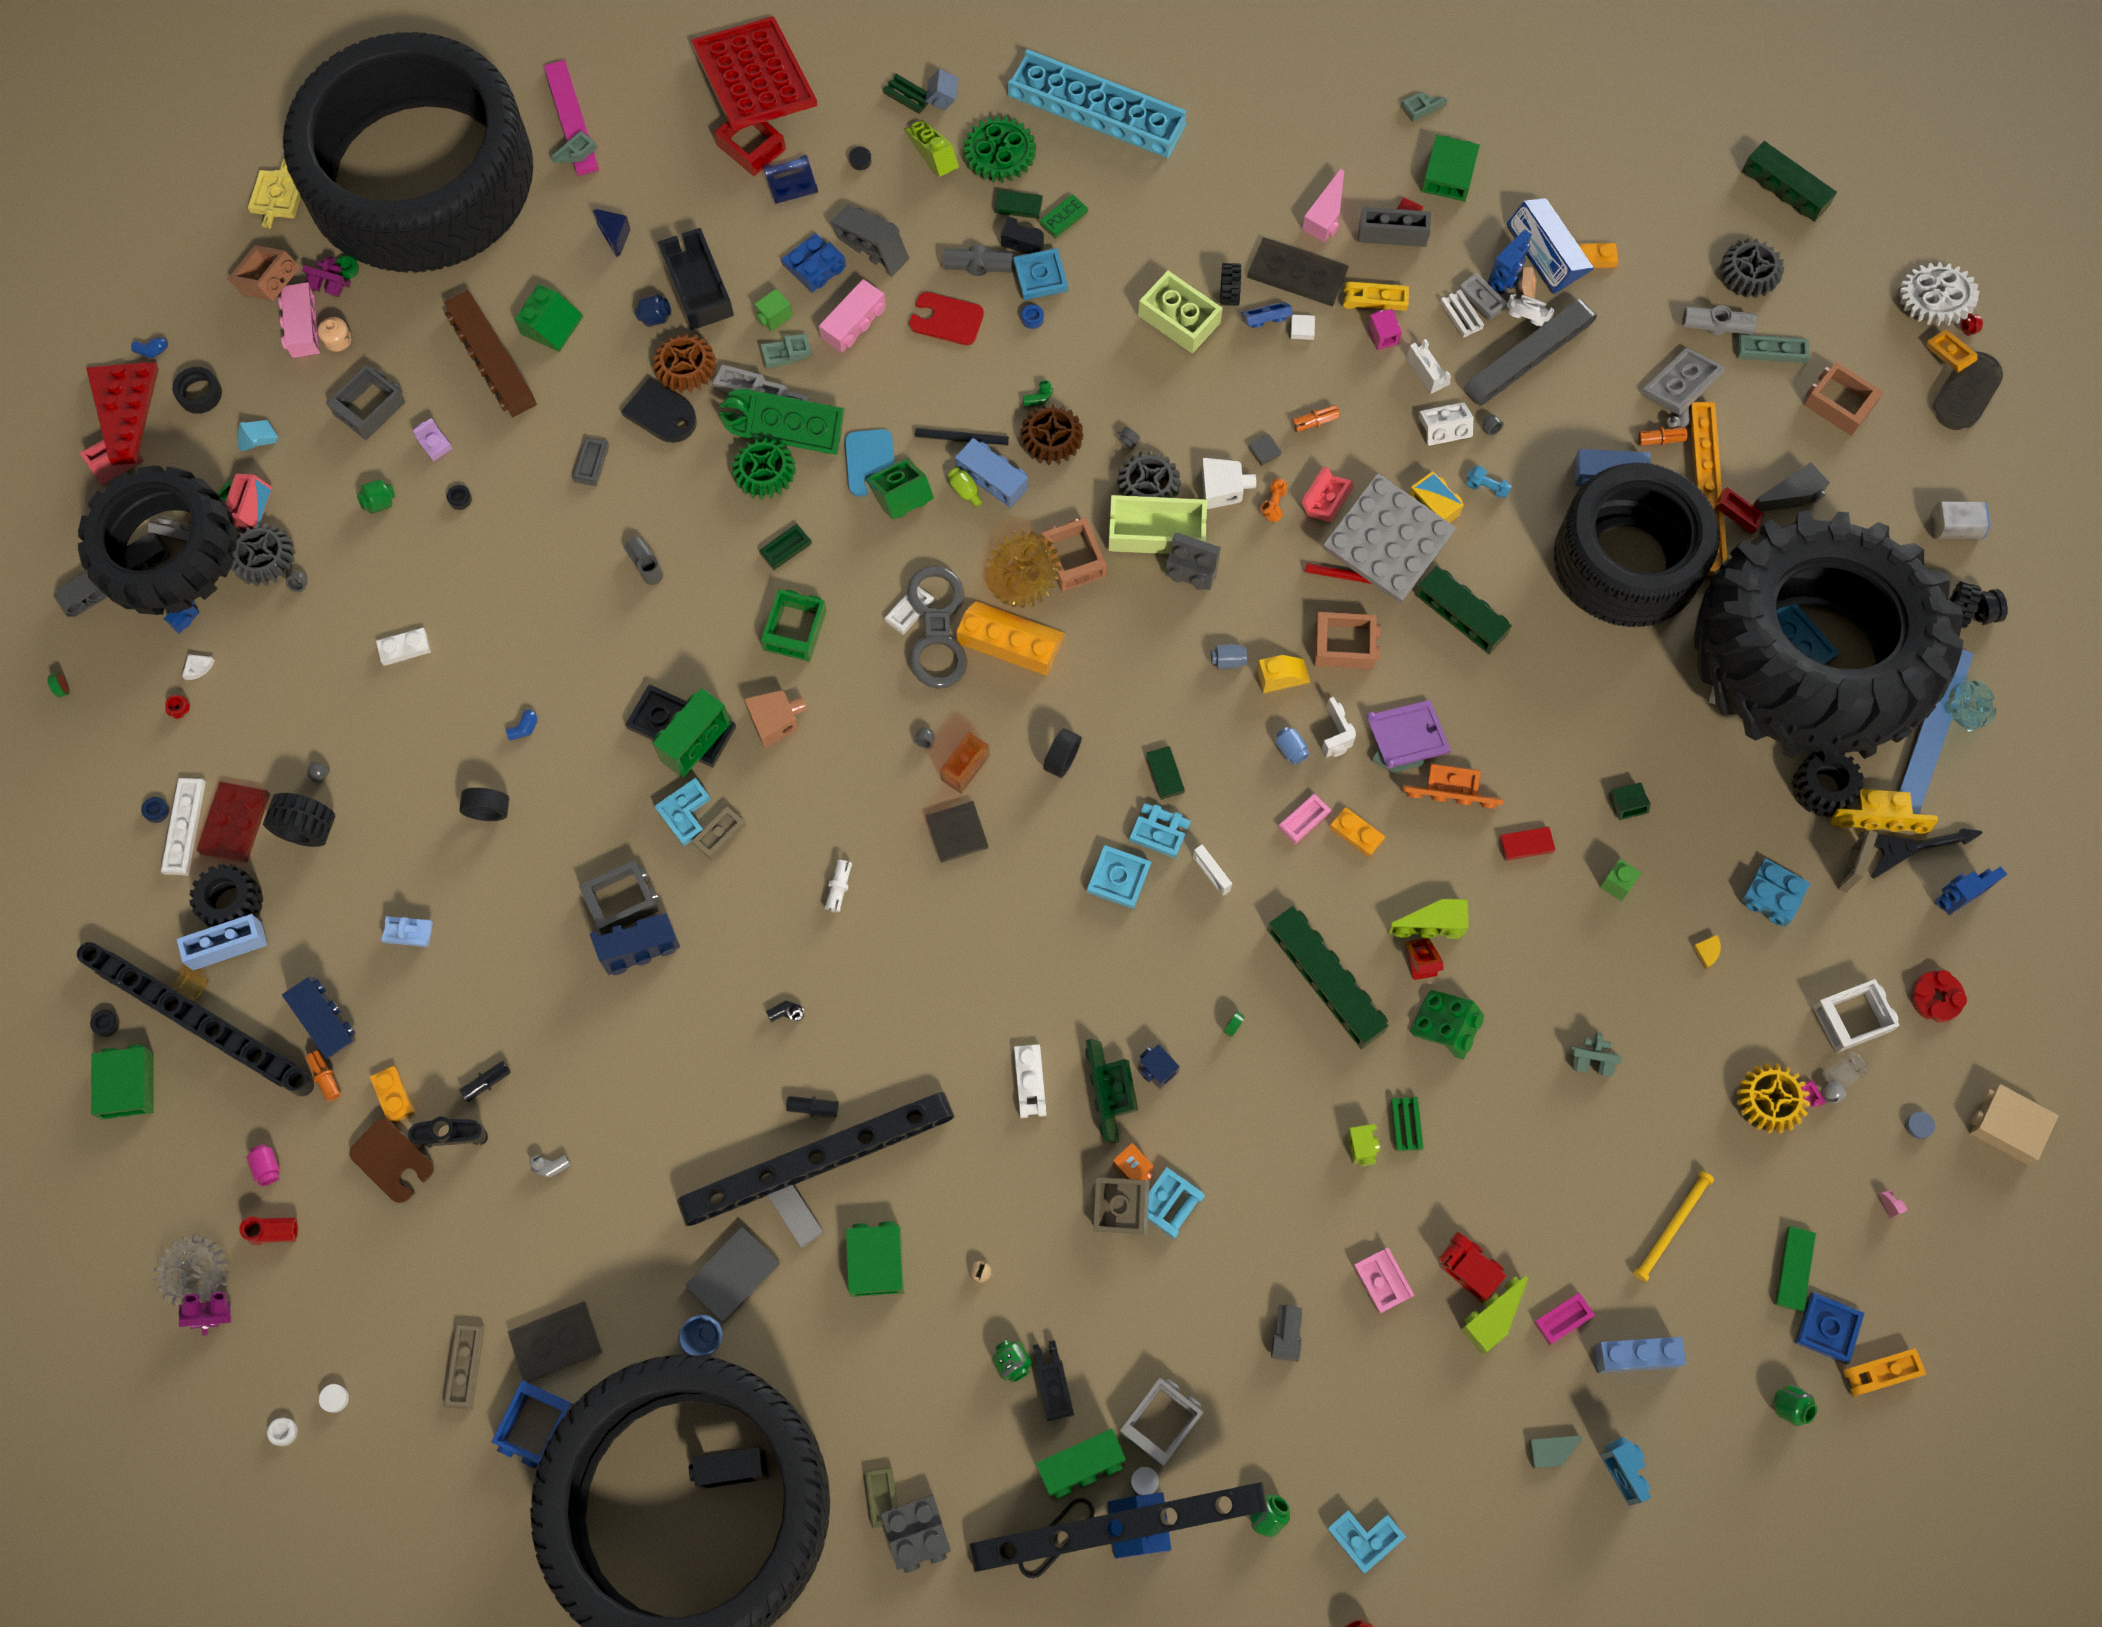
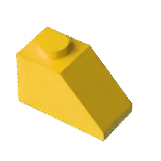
[1257,655,1310,693]

